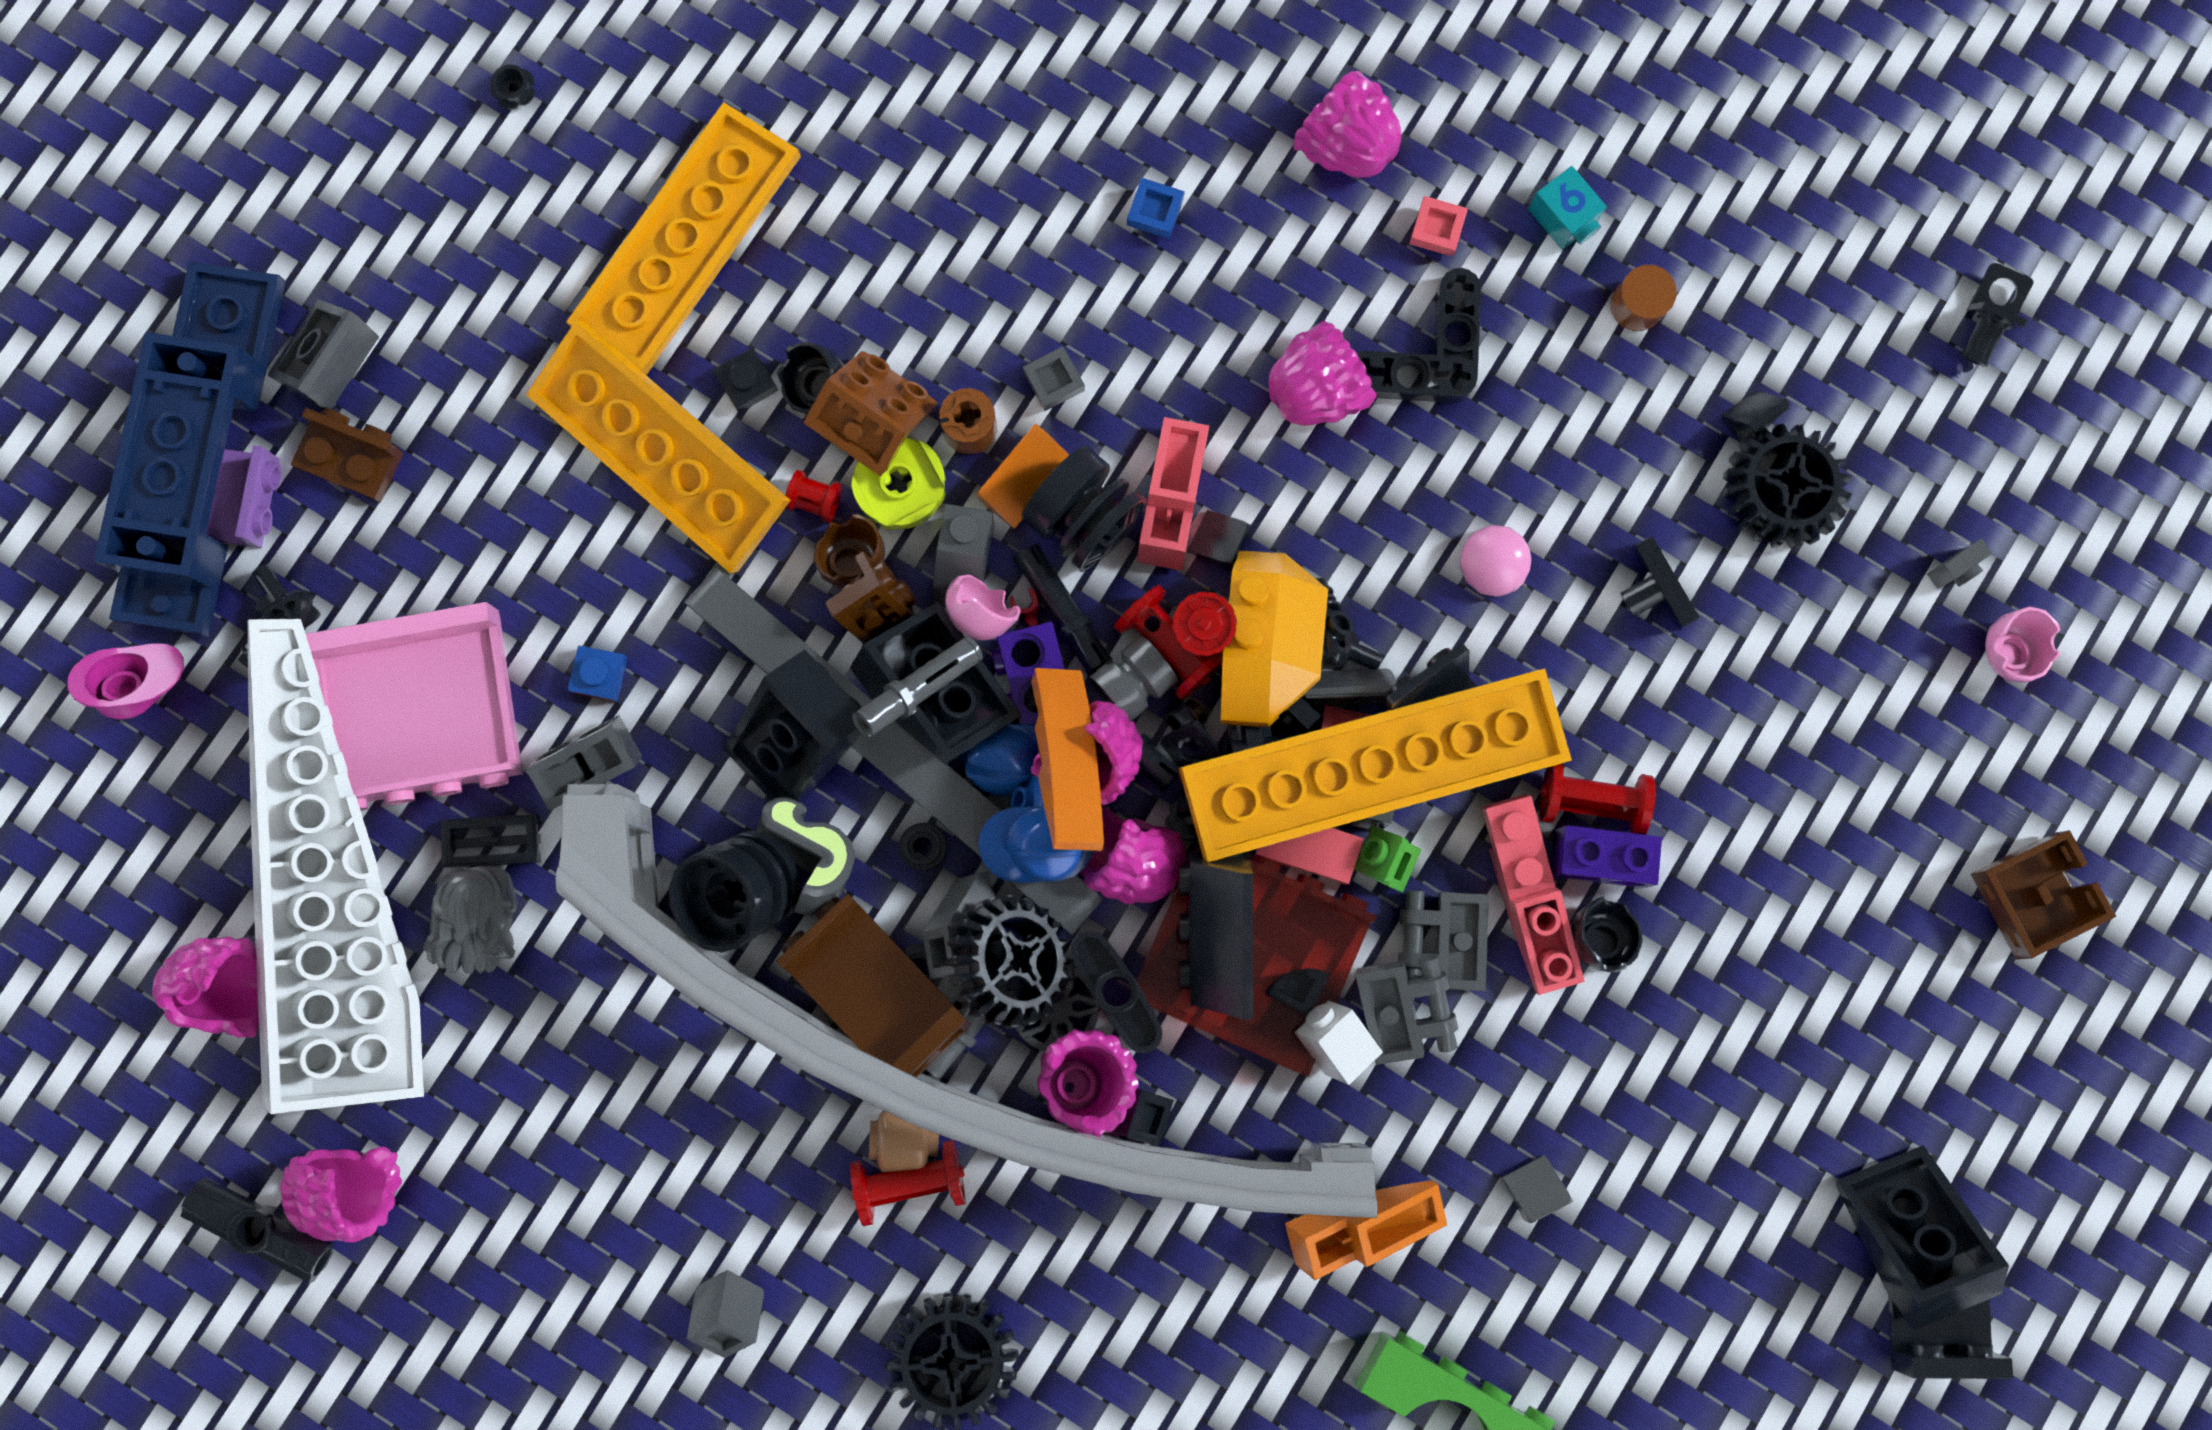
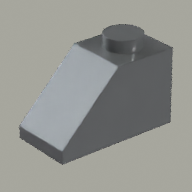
[932,504,995,608]

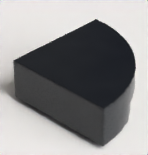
[1265,968,1331,1016]

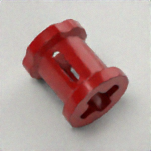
[785,470,843,524]

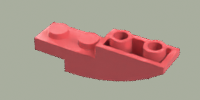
[1481,794,1585,995]

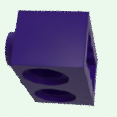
[991,621,1064,725]
[1551,825,1662,888]

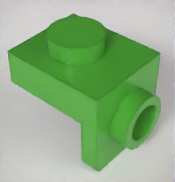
[1354,826,1422,893]

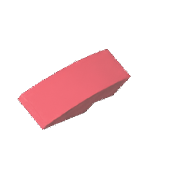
[1136,417,1210,571]

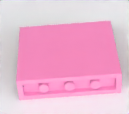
[306,602,523,811]

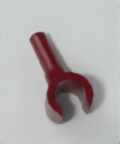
[1010,588,1040,654]

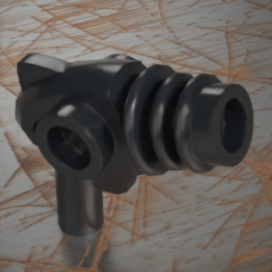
[237,564,321,668]
[1315,578,1382,670]

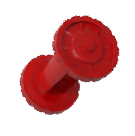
[1114,585,1223,700]
[1172,591,1237,658]
[1539,763,1656,835]
[850,1140,966,1227]

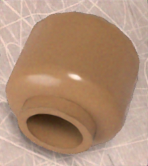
[869,1110,939,1172]

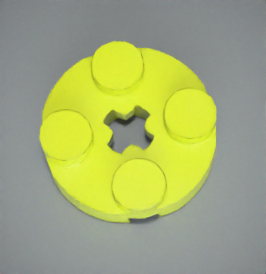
[851,438,946,530]

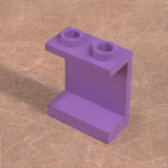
[206,446,281,548]

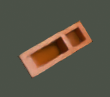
[1285,1180,1447,1281]

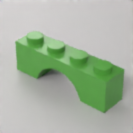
[1355,1331,1556,1430]

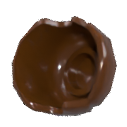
[813,514,885,588]

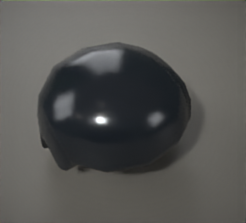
[777,341,844,415]
[1571,897,1643,973]

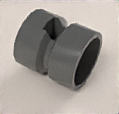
[1089,635,1179,721]

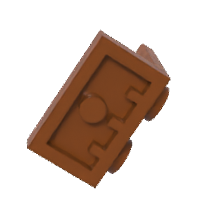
[803,351,937,476]

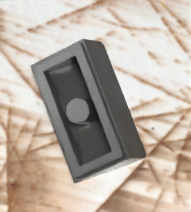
[1302,668,1397,707]

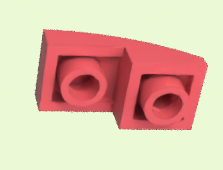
[1255,828,1364,885]

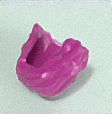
[1293,71,1401,178]
[1268,320,1377,426]
[1031,700,1143,806]
[1079,807,1186,905]
[152,936,259,1038]
[1037,1029,1139,1137]
[280,1147,402,1243]

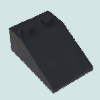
[850,601,1022,765]
[723,649,861,802]
[1836,1145,2009,1330]

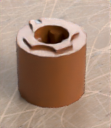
[1611,265,1677,331]
[939,388,997,455]

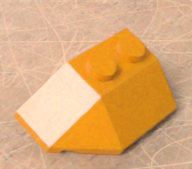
[1220,551,1328,727]

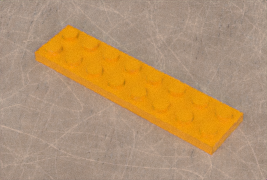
[1179,668,1572,862]

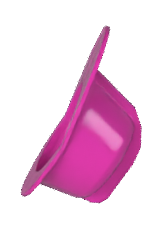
[68,644,184,720]

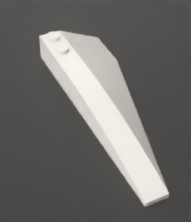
[247,619,424,1114]

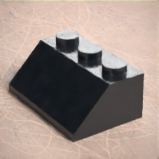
[1179,851,1253,1019]

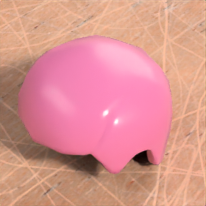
[1460,525,1532,597]
[945,574,1021,640]
[1985,606,2061,683]

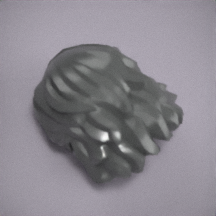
[423,865,518,974]

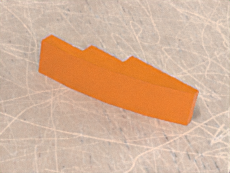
[1031,668,1104,851]

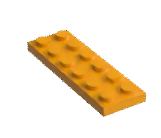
[566,102,801,375]
[526,321,791,574]

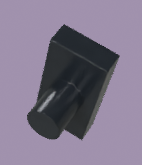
[1620,536,1700,629]

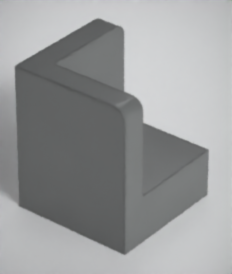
[686,1270,764,1358]

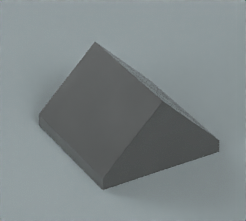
[267,300,379,409]

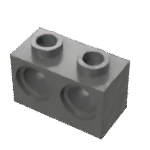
[526,715,642,811]

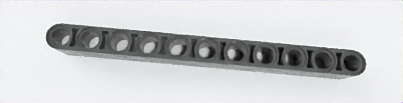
[684,567,1103,936]

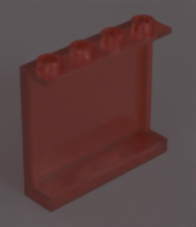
[1129,841,1377,1077]

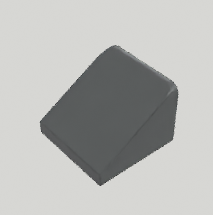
[1502,1155,1573,1223]

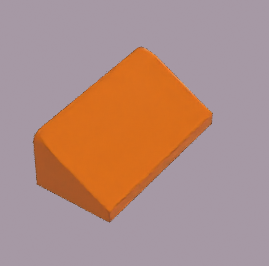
[977,424,1069,529]

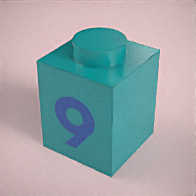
[1528,166,1607,250]

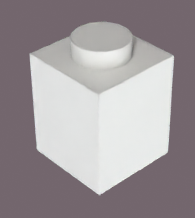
[1294,1001,1383,1085]

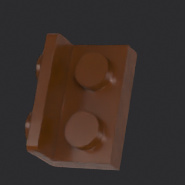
[290,407,404,503]
[825,551,917,644]

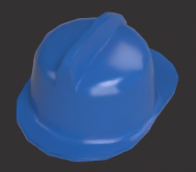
[959,723,1039,796]
[978,806,1094,883]

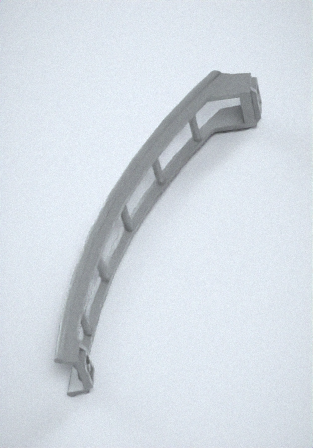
[556,784,1377,1218]

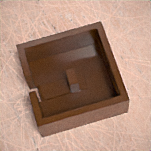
[1971,830,2117,960]

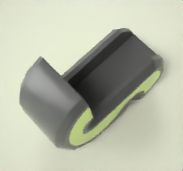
[756,797,855,916]

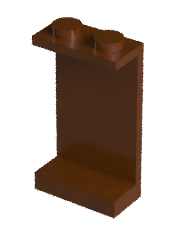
[776,893,972,1078]

